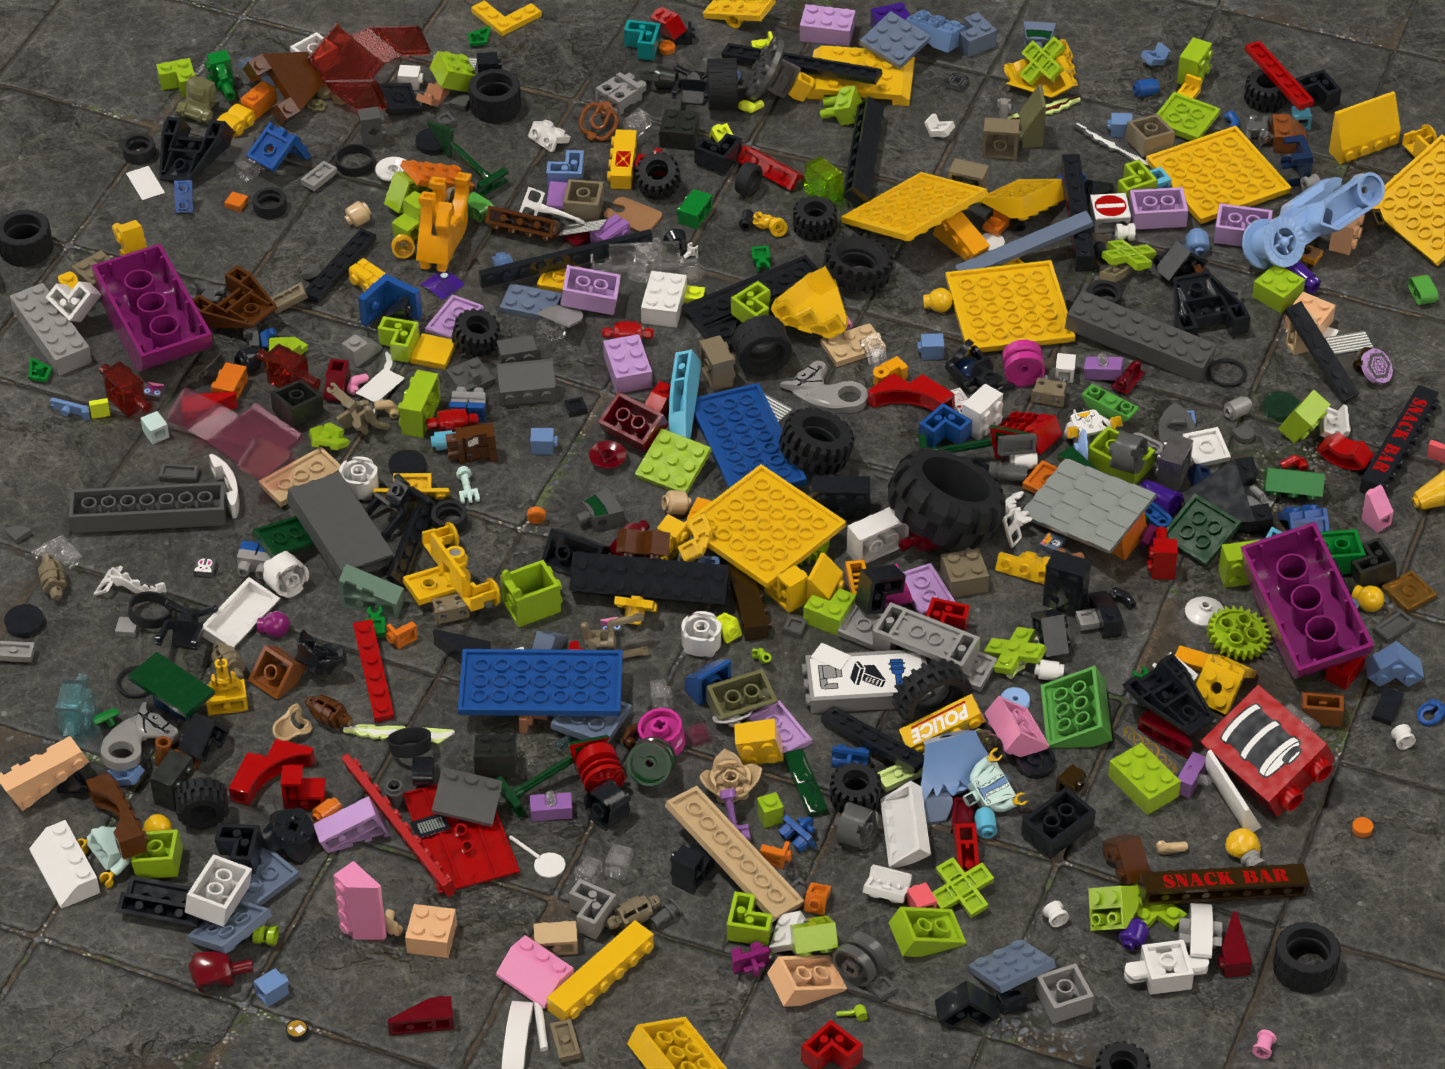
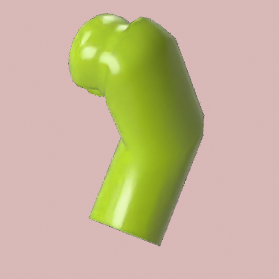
[751,647,771,664]

